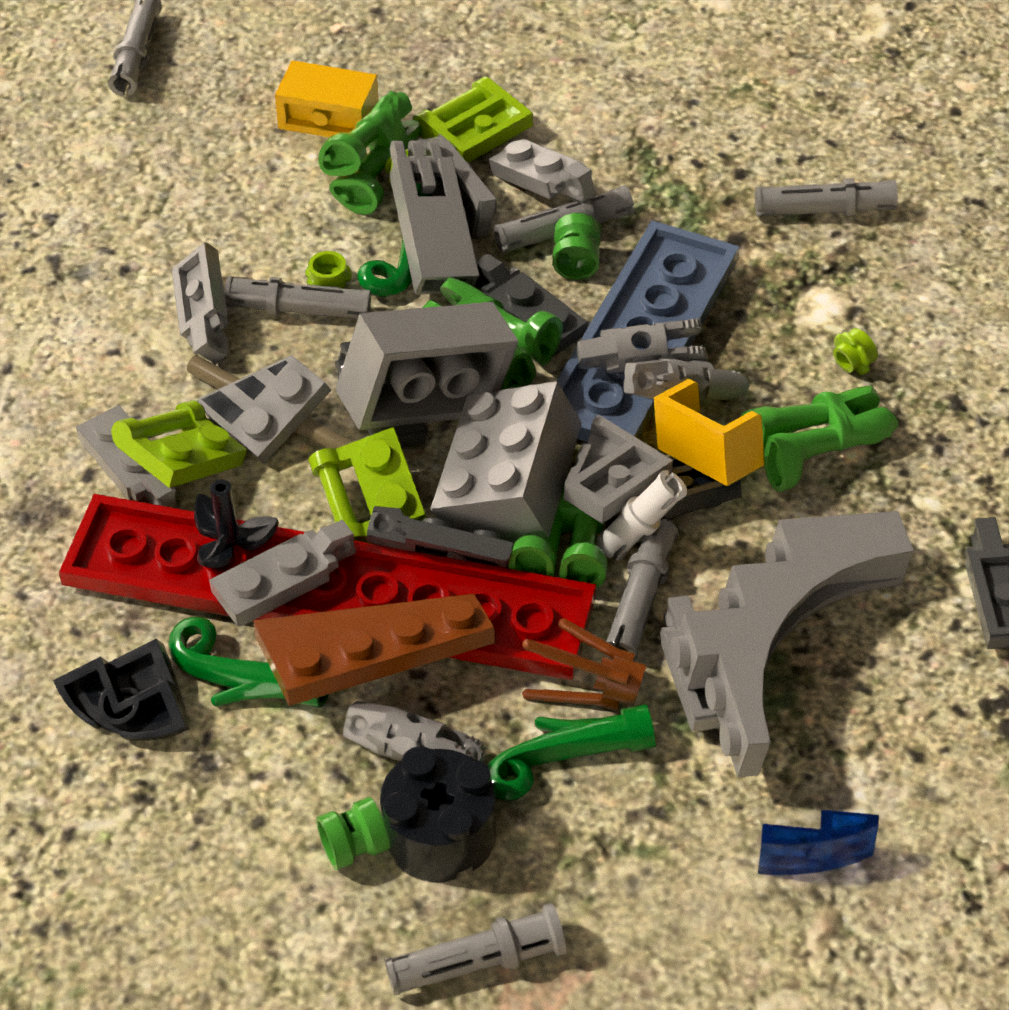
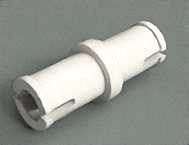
[597,470,687,560]

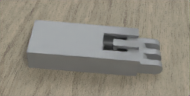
[389,140,479,294]

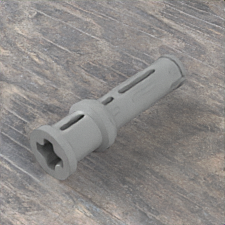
[384,903,567,996]

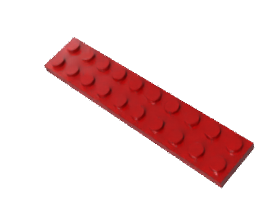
[59,494,596,681]

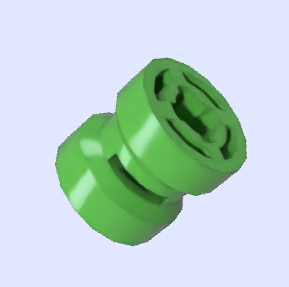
[552,213,601,280]
[316,797,390,871]

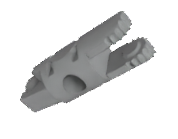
[577,318,708,374]
[624,358,750,406]
[343,701,487,762]

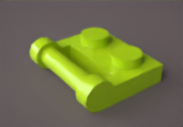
[412,77,533,163]
[111,400,247,488]
[308,427,427,544]

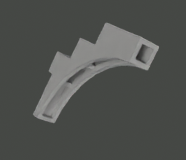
[670,511,914,778]

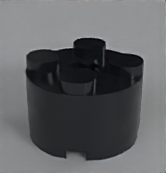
[380,746,496,882]

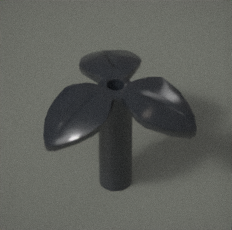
[194,479,279,568]

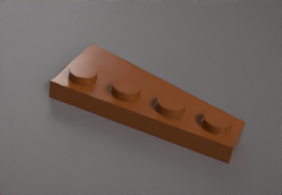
[253,594,495,706]

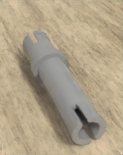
[108,0,162,96]
[755,179,898,217]
[493,185,634,254]
[224,276,372,319]
[606,519,678,661]

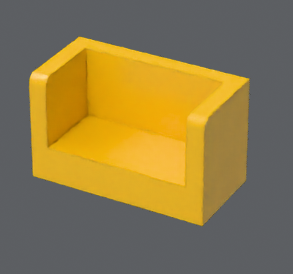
[275,60,379,137]
[653,379,765,486]

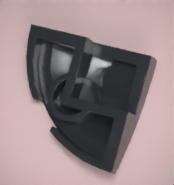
[53,638,189,741]

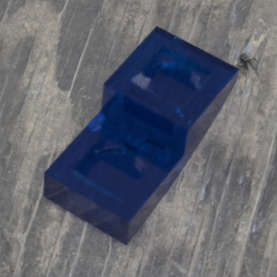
[758,810,879,875]

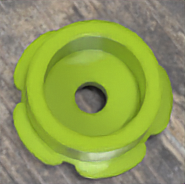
[305,251,352,288]
[833,328,878,375]

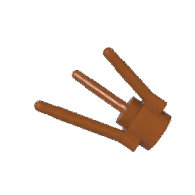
[522,619,646,711]

